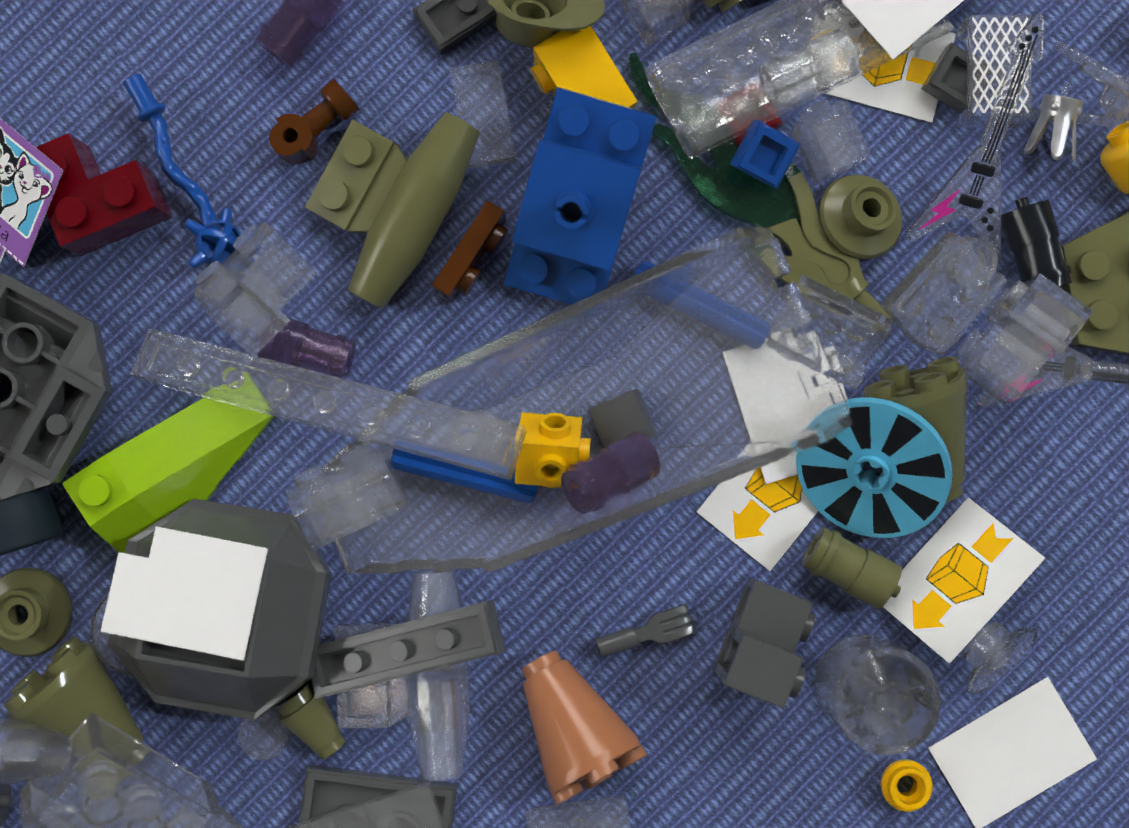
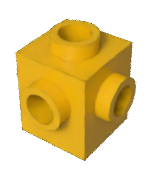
[515,412,591,489]

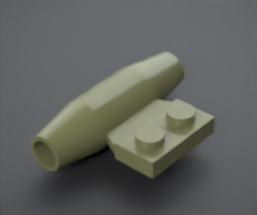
[305,112,480,309]

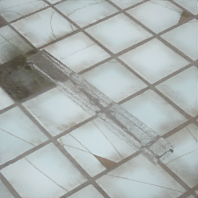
[130,328,527,480]

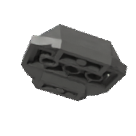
[0,273,112,501]
[107,499,332,720]

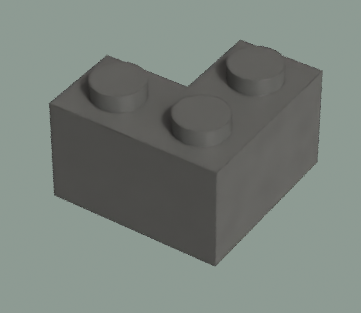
[713,576,815,709]

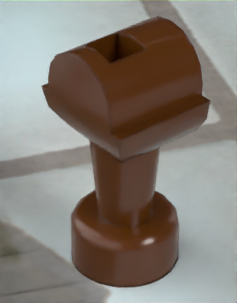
[269,79,360,165]

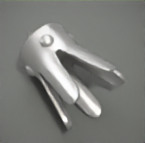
[1024,83,1084,162]

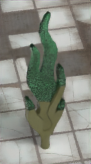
[629,53,893,331]

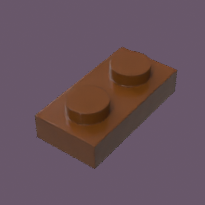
[432,200,509,302]

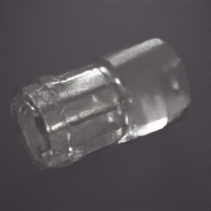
[758,28,860,109]

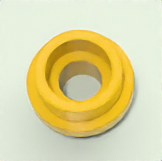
[880,759,933,812]

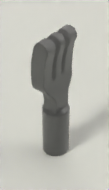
[595,603,696,658]

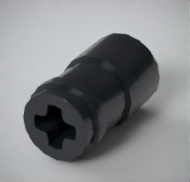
[999,197,1072,297]

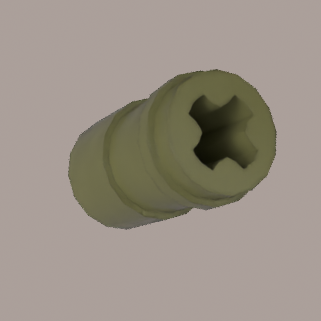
[802,527,902,610]

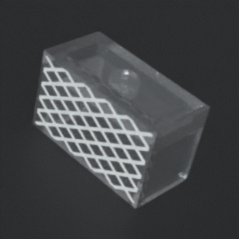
[957,15,1031,128]

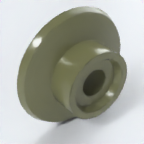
[820,174,902,259]
[0,567,72,657]

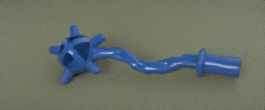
[123,74,258,279]

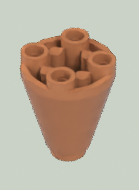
[522,651,647,805]

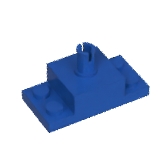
[503,87,657,313]

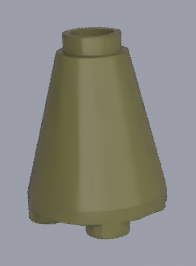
[863,356,967,502]
[3,635,148,779]

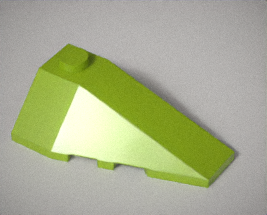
[62,373,276,553]

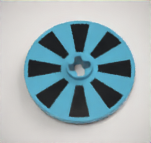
[796,397,953,538]

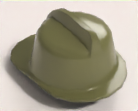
[487,0,605,48]

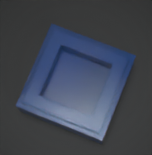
[729,119,801,189]

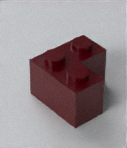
[35,133,173,256]

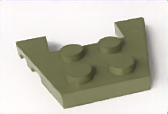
[1061,212,1129,356]

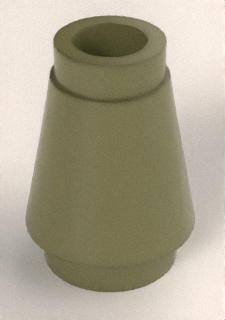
[275,681,346,759]

